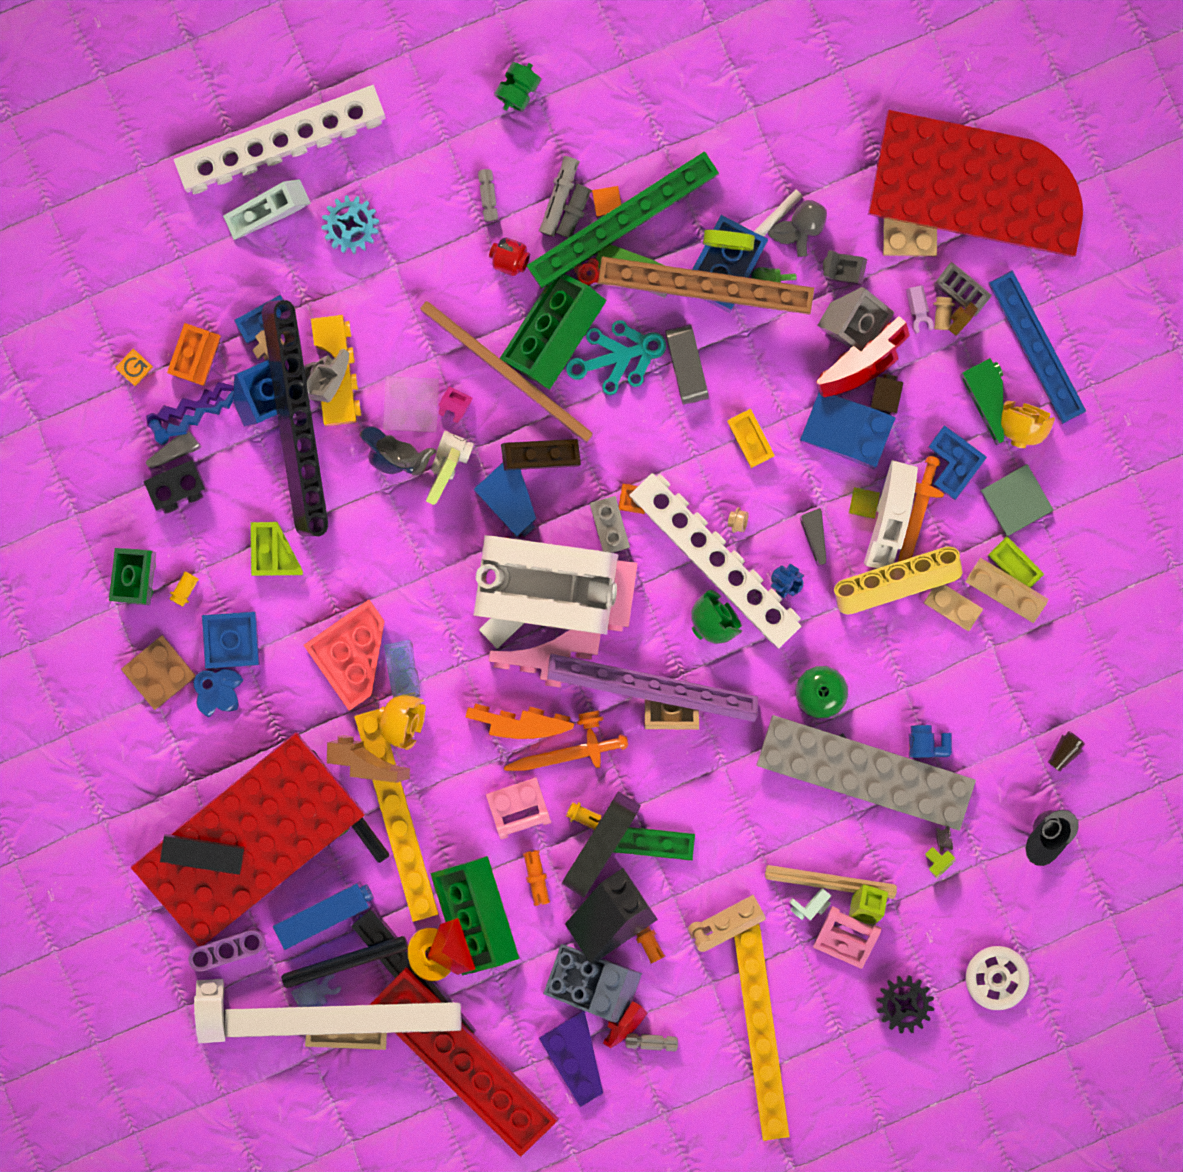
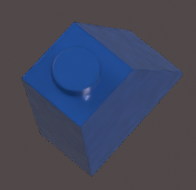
[474,463,537,537]

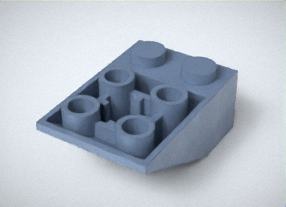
[543,944,642,1023]

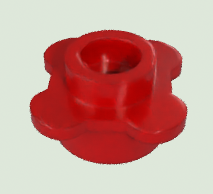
[574,258,600,287]

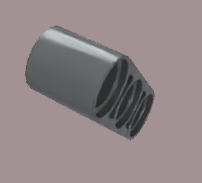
[665,324,709,405]

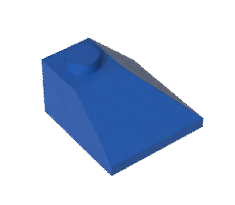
[234,359,293,427]

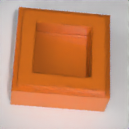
[592,186,621,217]
[619,483,645,514]

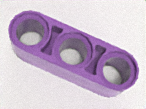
[188,929,266,972]

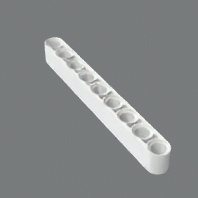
[225,1003,461,1037]

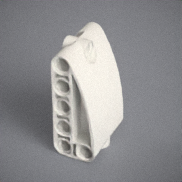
[473,535,618,634]

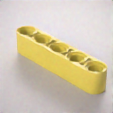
[834,546,963,614]

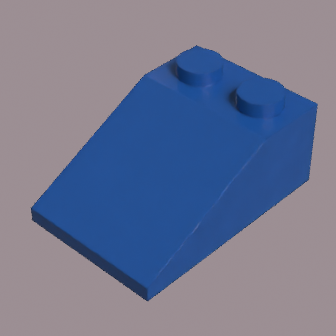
[800,392,896,469]

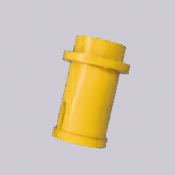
[169,571,199,607]
[566,802,602,830]

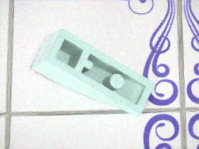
[223,179,311,240]

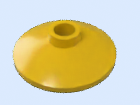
[408,928,451,981]

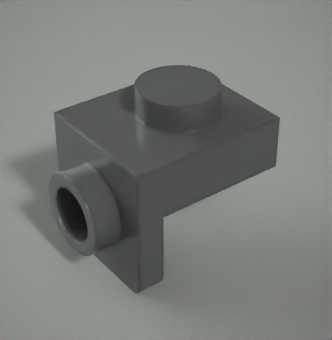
[823,250,867,285]

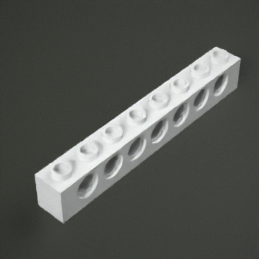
[174,85,386,194]
[629,473,801,649]

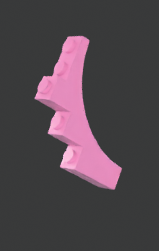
[489,560,638,688]

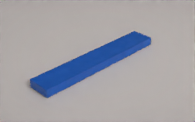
[988,270,1086,424]

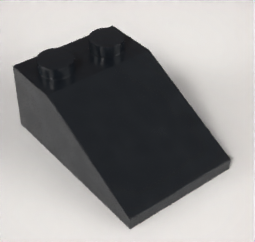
[565,868,658,965]

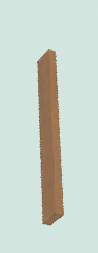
[598,256,814,315]
[420,301,593,444]

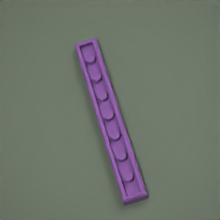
[547,654,758,722]

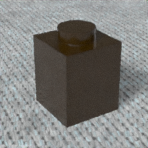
[869,374,903,416]

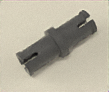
[556,184,592,238]

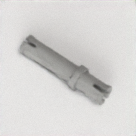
[538,156,580,237]

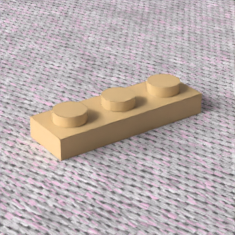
[965,558,1049,623]
[305,1033,387,1050]

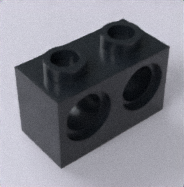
[143,460,208,514]

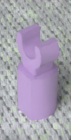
[906,285,934,334]

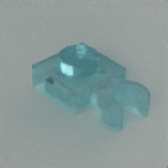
[291,974,342,1007]

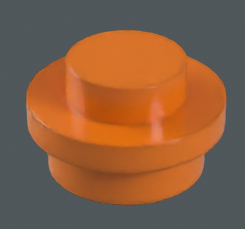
[577,710,604,729]

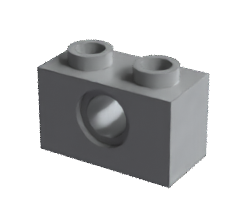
[590,496,630,553]

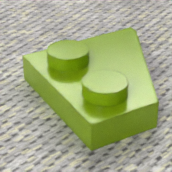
[251,522,303,576]

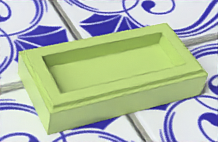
[426,448,460,505]

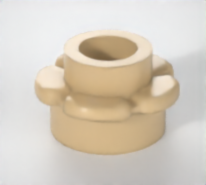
[728,507,749,533]

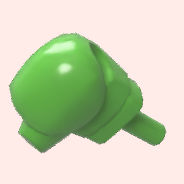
[751,267,797,283]

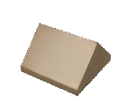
[644,699,699,729]

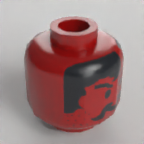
[489,237,530,276]

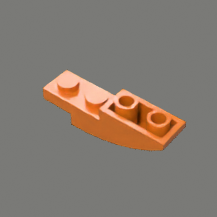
[465,703,574,739]

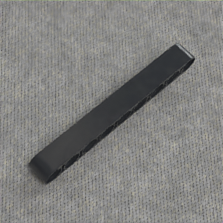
[262,300,328,536]

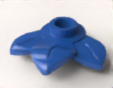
[193,669,243,717]

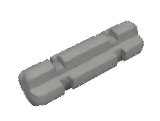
[478,169,498,222]
[625,1033,678,1052]

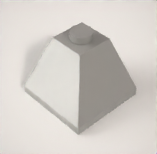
[817,287,894,351]

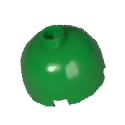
[691,590,742,644]
[795,666,848,718]

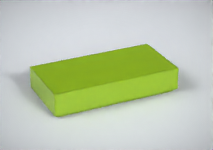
[987,536,1044,588]

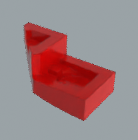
[603,1001,648,1048]

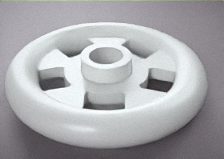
[966,946,1030,1010]

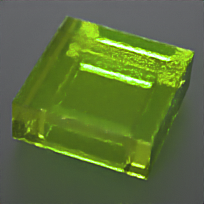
[848,487,880,519]

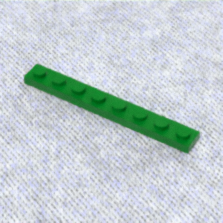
[527,151,719,289]

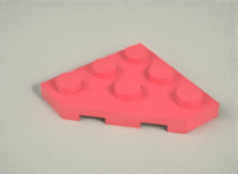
[304,599,385,711]

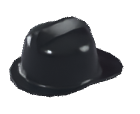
[1025,810,1079,866]

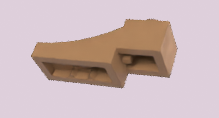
[327,735,410,783]

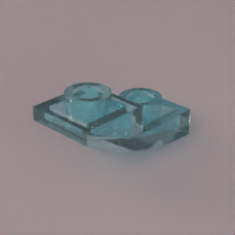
[384,640,421,698]

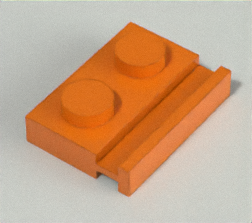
[167,323,222,386]

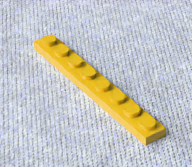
[354,709,439,922]
[734,924,790,1141]

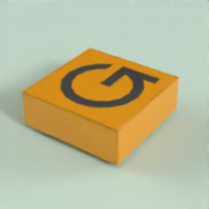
[115,349,153,387]

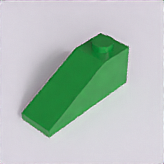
[960,358,1004,445]

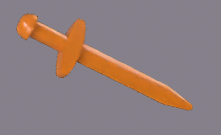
[898,456,944,562]
[504,729,628,771]

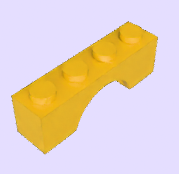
[311,315,361,427]

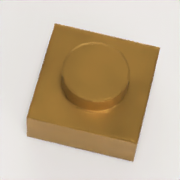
[948,302,979,336]

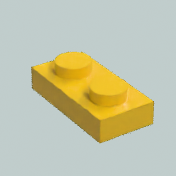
[727,409,775,468]

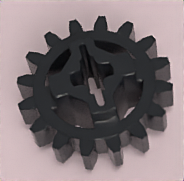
[876,975,934,1034]

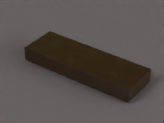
[501,439,581,471]

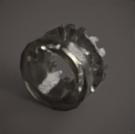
[935,826,953,852]

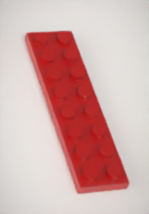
[369,968,559,1157]

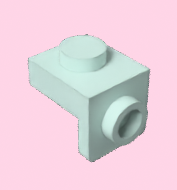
[789,888,831,920]

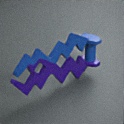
[146,382,234,446]

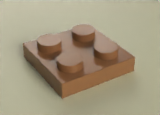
[121,635,196,710]

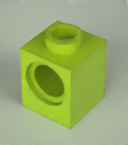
[849,884,888,927]

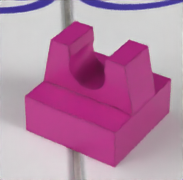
[438,386,473,423]

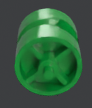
[494,62,542,112]

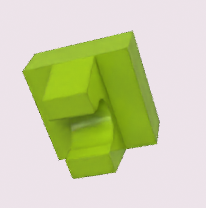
[925,847,956,879]

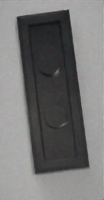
[160,834,245,875]

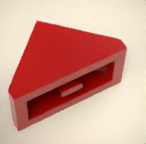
[428,918,475,975]

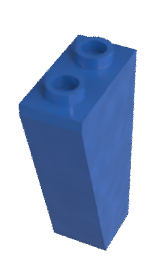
[272,881,374,950]

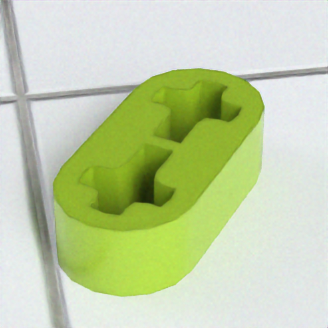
[703,230,755,251]

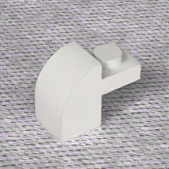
[194,979,225,1043]

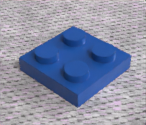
[202,612,260,669]

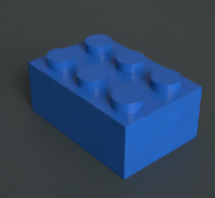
[692,215,768,313]

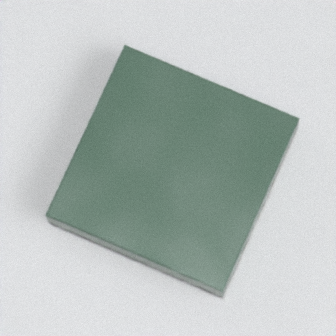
[981,464,1054,536]

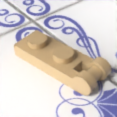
[688,895,766,952]

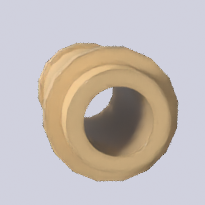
[933,297,955,330]

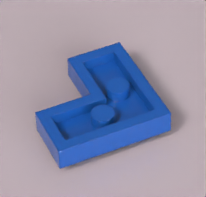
[928,425,987,500]

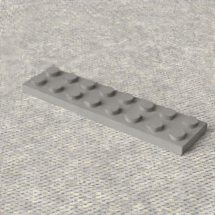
[756,715,976,831]

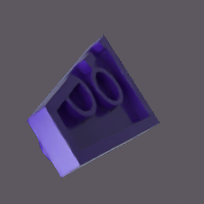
[539,1010,603,1107]

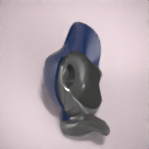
[360,427,436,475]

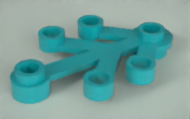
[566,320,666,395]

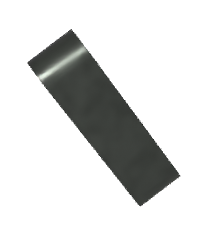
[561,791,641,898]

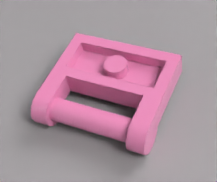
[486,777,551,840]
[813,906,882,969]

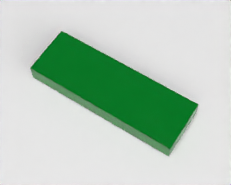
[613,827,695,861]

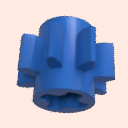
[771,564,804,598]

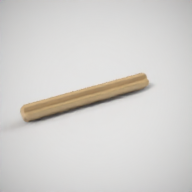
[765,865,897,899]

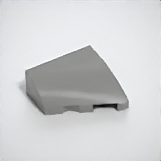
[304,349,350,402]

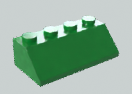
[500,274,607,390]
[430,856,520,976]

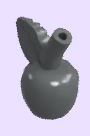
[768,200,827,257]

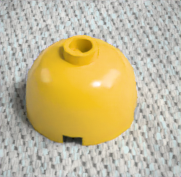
[1001,401,1055,448]
[377,695,426,750]

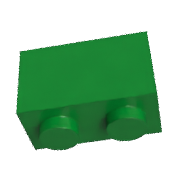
[109,548,156,606]

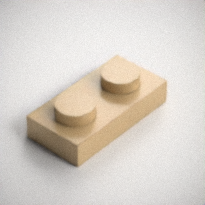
[923,584,983,632]

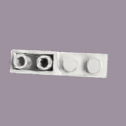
[864,460,918,569]

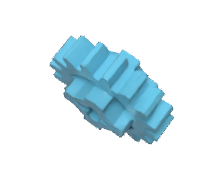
[321,195,380,254]

